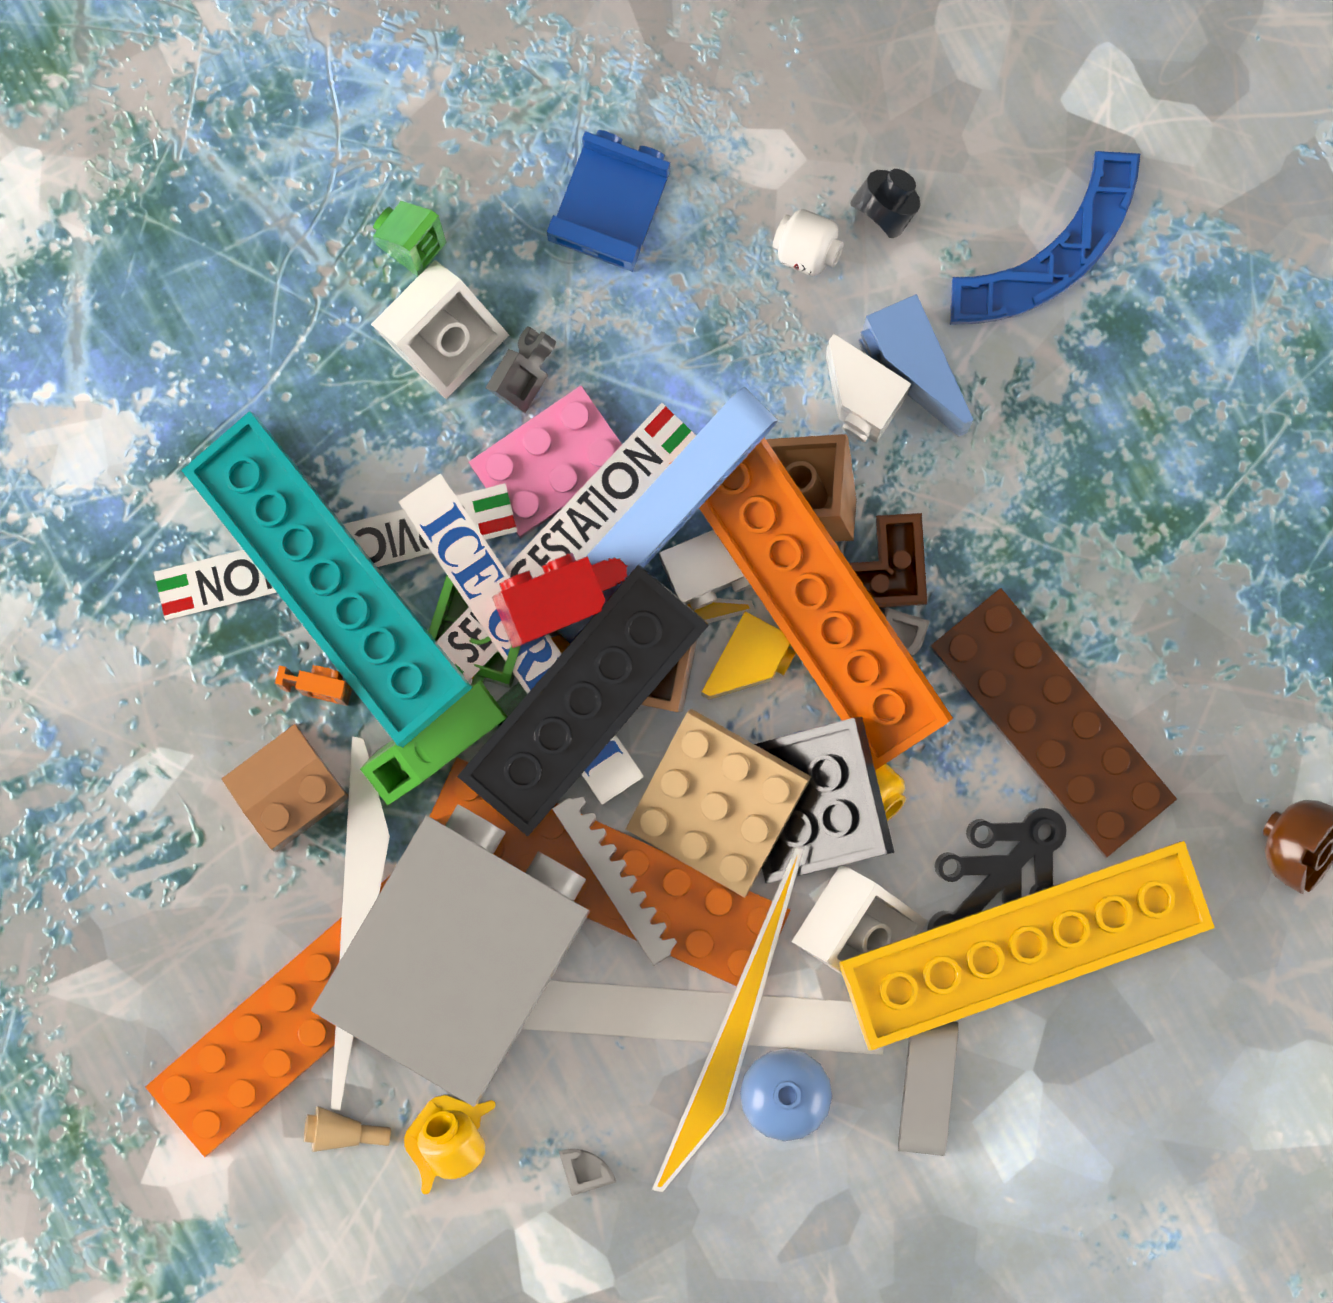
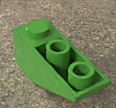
[360,680,508,805]

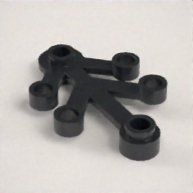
[927,808,1067,930]

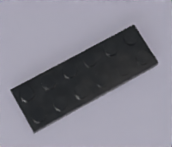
[457,564,709,837]

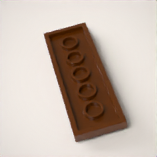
[930,588,1177,858]

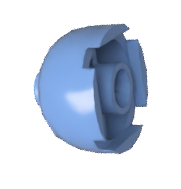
[740,1049,832,1141]

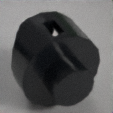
[850,169,921,238]

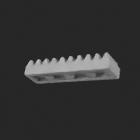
[552,797,677,966]

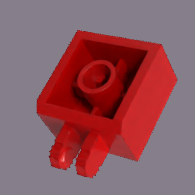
[492,553,628,648]

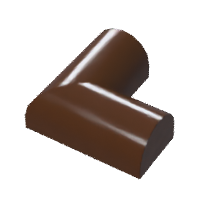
[849,513,927,608]

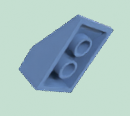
[858,294,974,437]

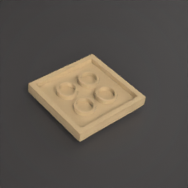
[625,709,811,898]

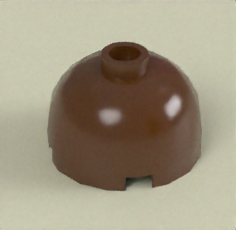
[1263,800,1333,894]

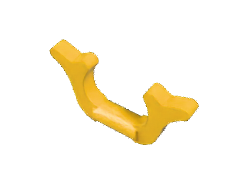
[404,1095,496,1194]

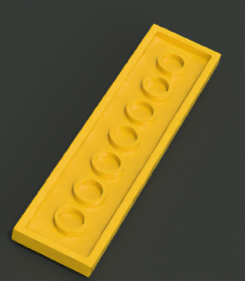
[839,841,1215,1050]

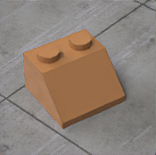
[222,724,349,852]

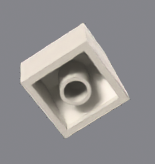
[371,260,509,399]
[825,334,911,443]
[792,865,928,975]

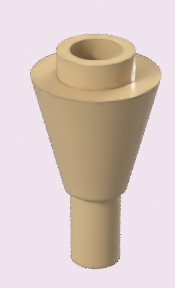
[304,1106,391,1152]

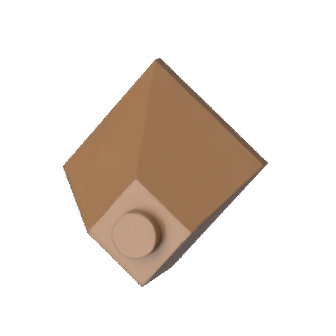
[766,434,857,542]

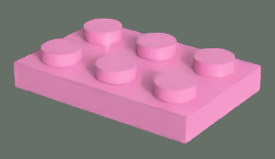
[468,385,622,539]

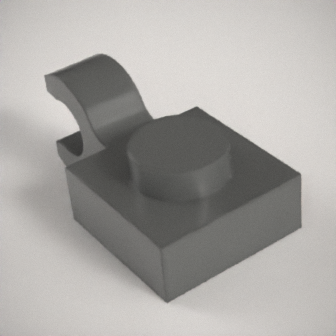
[485,326,556,413]

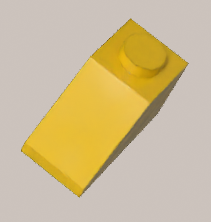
[701,611,796,700]

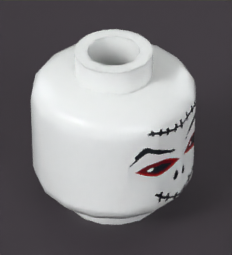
[773,209,844,276]

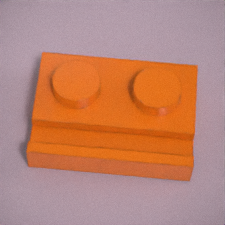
[275,665,352,706]

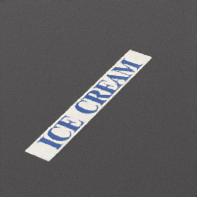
[398,473,644,805]

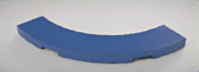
[950,151,1141,325]

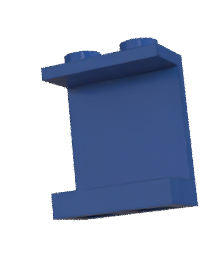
[547,130,671,272]

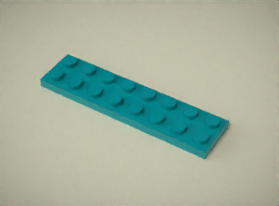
[181,411,473,748]

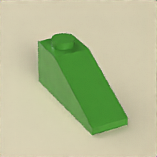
[373,201,447,277]

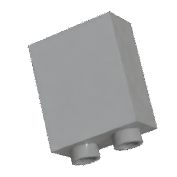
[311,804,590,1107]

